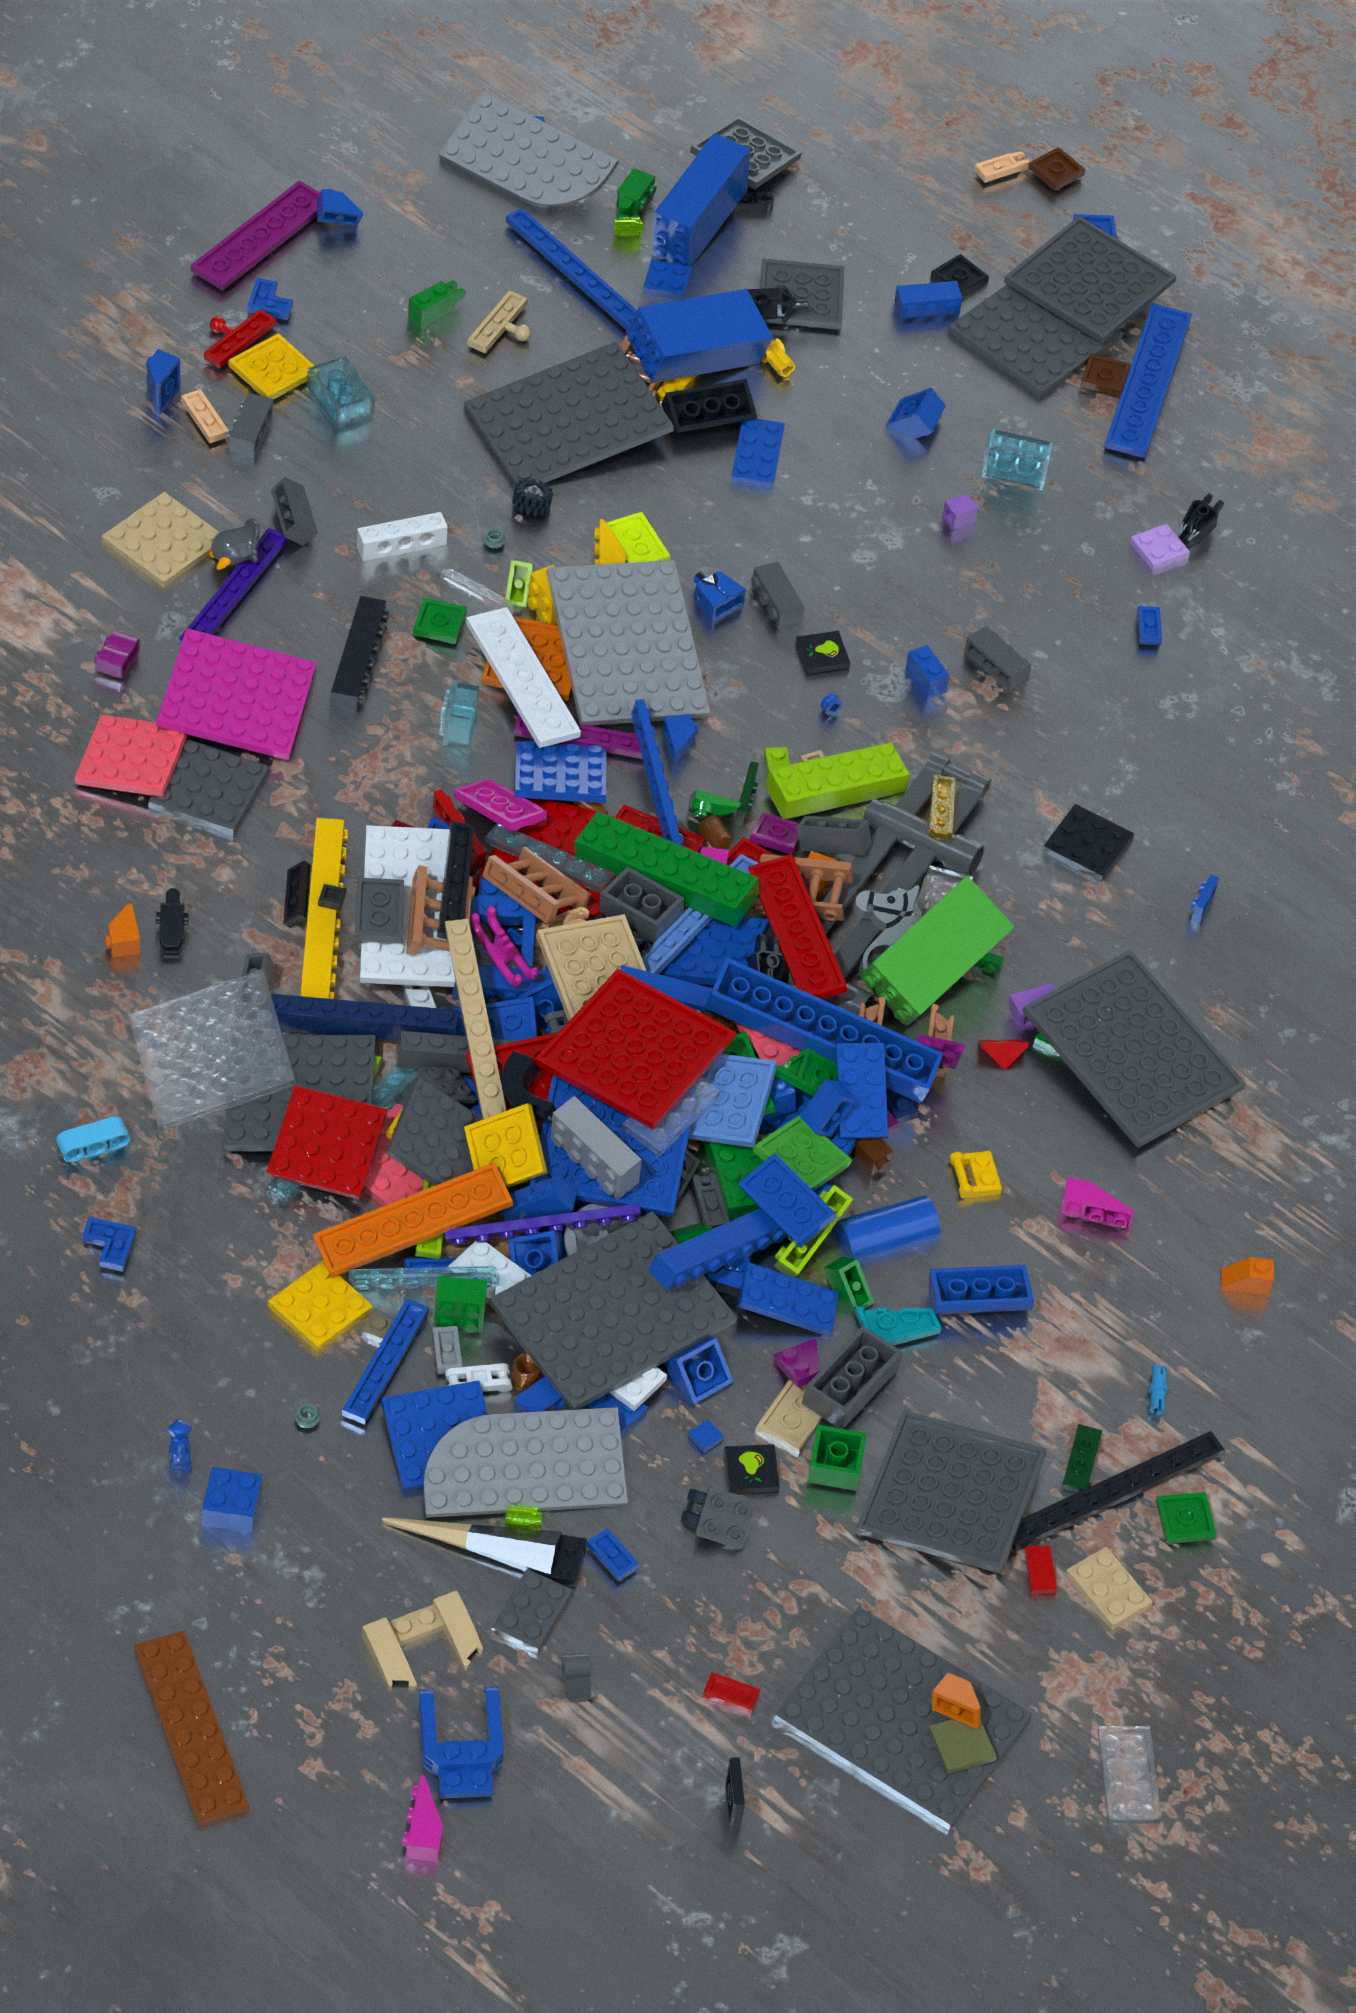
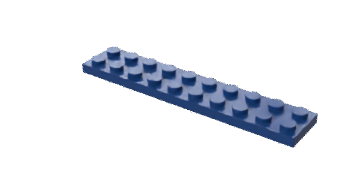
[1104,303,1192,458]

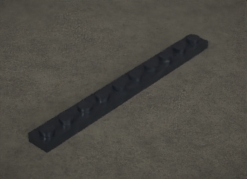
[1012,1431,1225,1552]

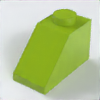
[505,560,535,607]

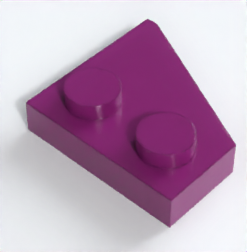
[916,1034,965,1070]
[773,1338,819,1388]

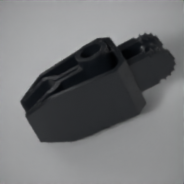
[1178,493,1224,547]
[155,887,189,953]
[746,934,785,981]

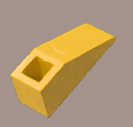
[594,519,626,565]

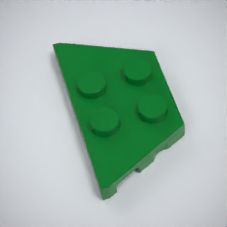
[775,1048,837,1097]

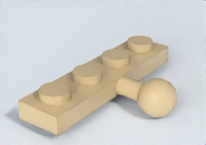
[467,290,531,354]

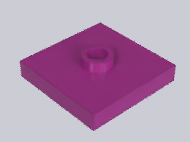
[749,812,799,854]

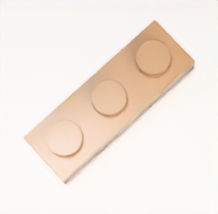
[181,389,229,443]

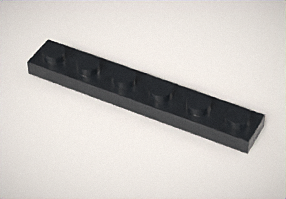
[437,820,475,940]

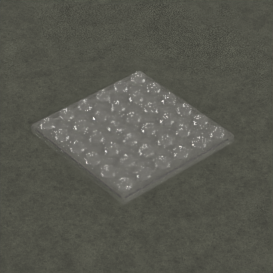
[128,969,297,1132]

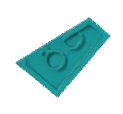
[854,1307,942,1346]

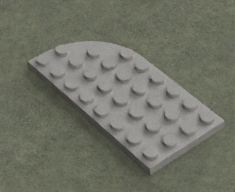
[439,91,619,208]
[423,1407,628,1518]

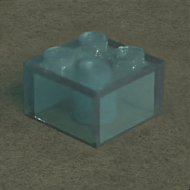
[439,682,479,749]

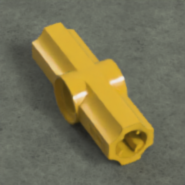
[761,338,796,378]

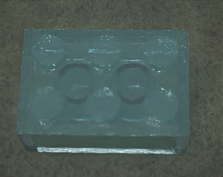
[307,356,375,428]
[981,429,1054,490]

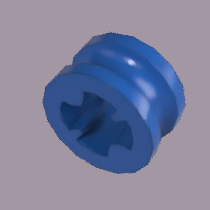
[820,693,843,715]

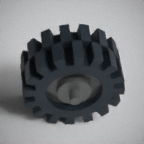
[512,478,553,516]

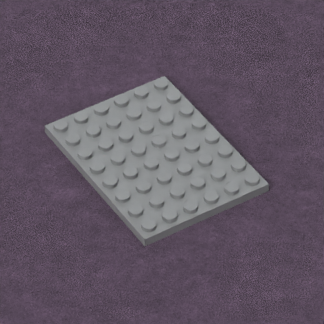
[546,560,711,726]

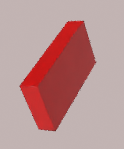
[1024,1545,1057,1595]
[702,1672,760,1714]

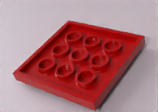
[266,1085,388,1200]

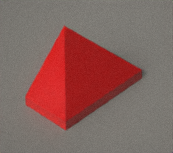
[978,1039,1028,1070]

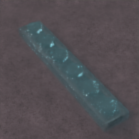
[485,823,615,893]
[349,1266,499,1290]

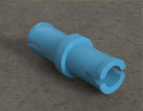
[1149,1364,1169,1415]

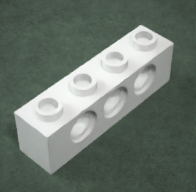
[357,512,448,562]

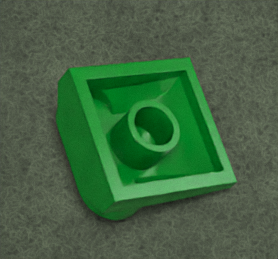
[688,789,741,820]

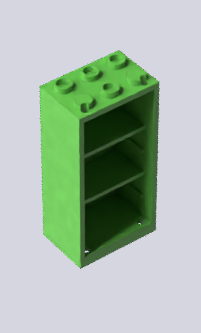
[859,875,1015,1027]

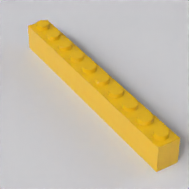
[300,818,348,999]

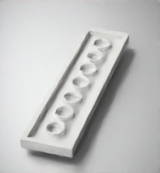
[466,607,581,748]

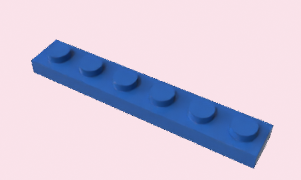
[342,1298,429,1425]

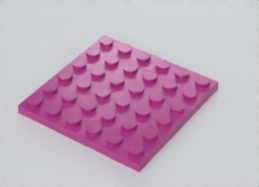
[156,628,317,760]

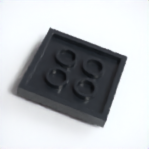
[1042,804,1134,882]

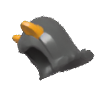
[209,518,260,570]

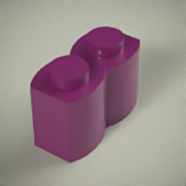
[94,631,140,679]

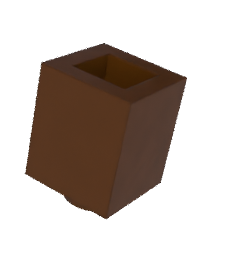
[855,1139,893,1176]

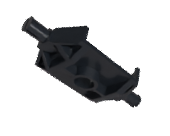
[741,287,809,324]

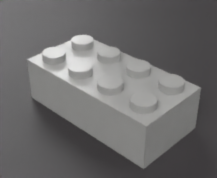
[551,1096,642,1200]

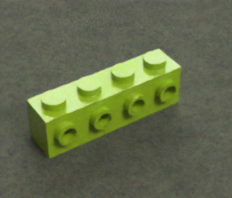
[774,1185,853,1278]

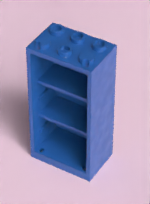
[652,133,750,267]
[626,289,773,383]

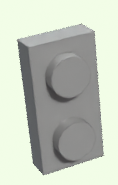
[432,1326,462,1374]

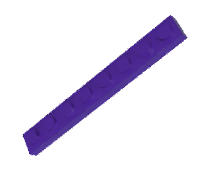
[179,528,287,646]
[445,1203,641,1246]

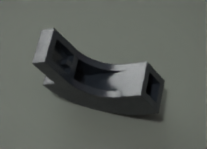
[501,1051,556,1123]

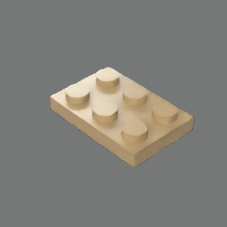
[1065,1546,1153,1631]

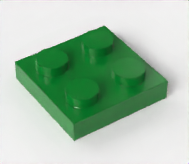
[413,598,467,644]
[1156,1492,1217,1544]

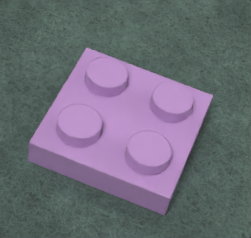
[1130,523,1190,571]

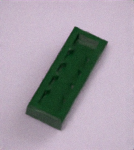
[734,761,759,827]
[1061,1424,1102,1493]

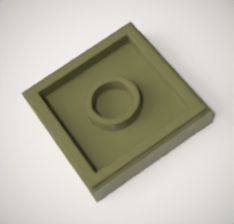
[928,1719,997,1774]

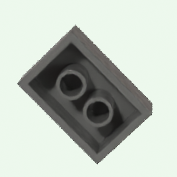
[599,866,684,943]

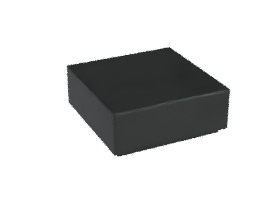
[318,884,347,911]

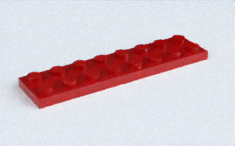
[748,854,848,999]

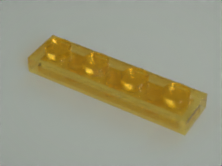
[928,774,956,840]

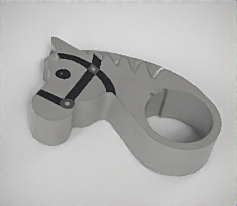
[853,885,921,983]

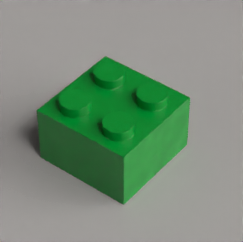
[433,1276,487,1333]
[807,1424,867,1491]

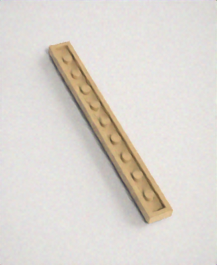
[445,919,506,1120]

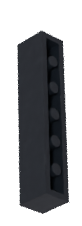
[330,596,389,712]

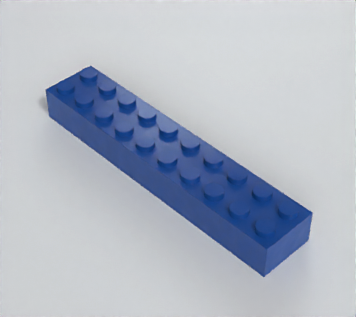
[704,957,944,1104]

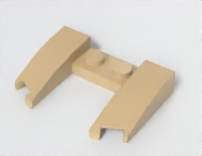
[362,1590,483,1690]

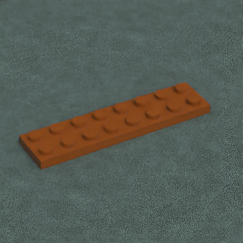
[134,1631,249,1826]

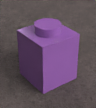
[943,494,978,530]

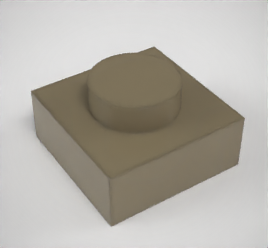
[362,1312,394,1343]

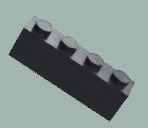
[661,379,757,433]

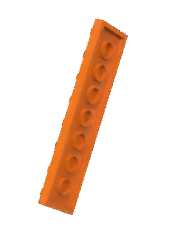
[313,1162,513,1278]

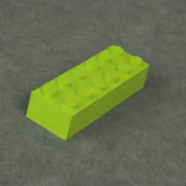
[765,742,910,819]

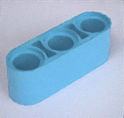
[56,1116,131,1162]

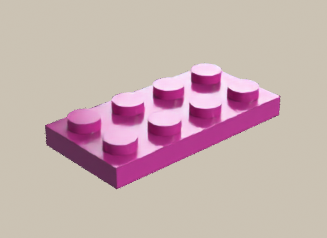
[453,778,547,831]

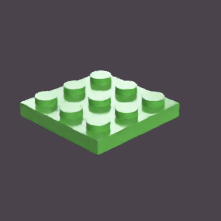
[752,1114,852,1191]

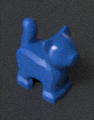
[168,1419,192,1472]

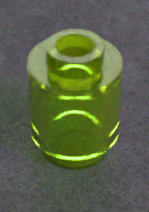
[614,217,644,238]
[505,1504,543,1530]

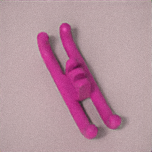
[470,906,539,987]

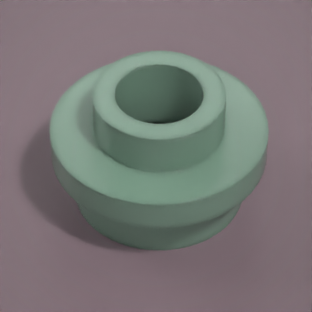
[484,528,505,548]
[295,1404,320,1428]

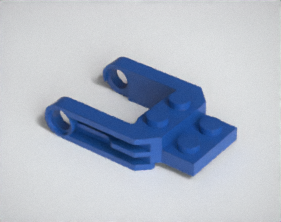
[469,879,536,968]
[419,1686,504,1799]

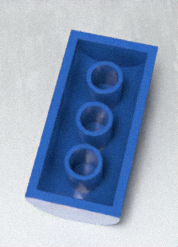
[832,1195,941,1263]
[929,1265,1034,1315]

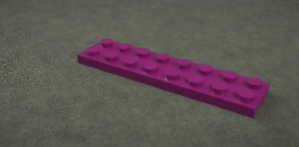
[191,180,320,291]

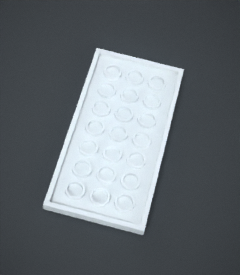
[360,825,455,987]

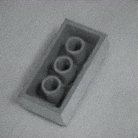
[802,1325,903,1429]

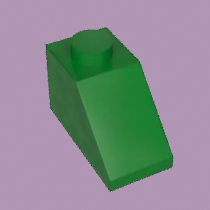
[824,1257,875,1313]

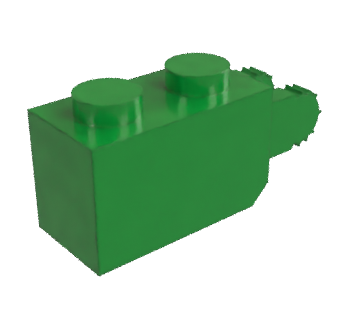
[616,168,657,221]
[408,280,466,328]

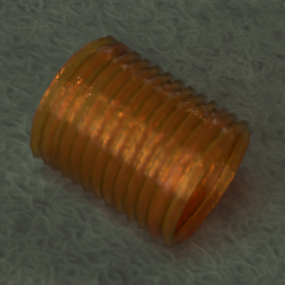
[698,815,733,850]
[511,1353,540,1391]

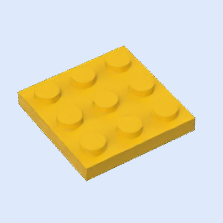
[228,333,318,400]
[464,1103,547,1188]
[268,1261,373,1352]

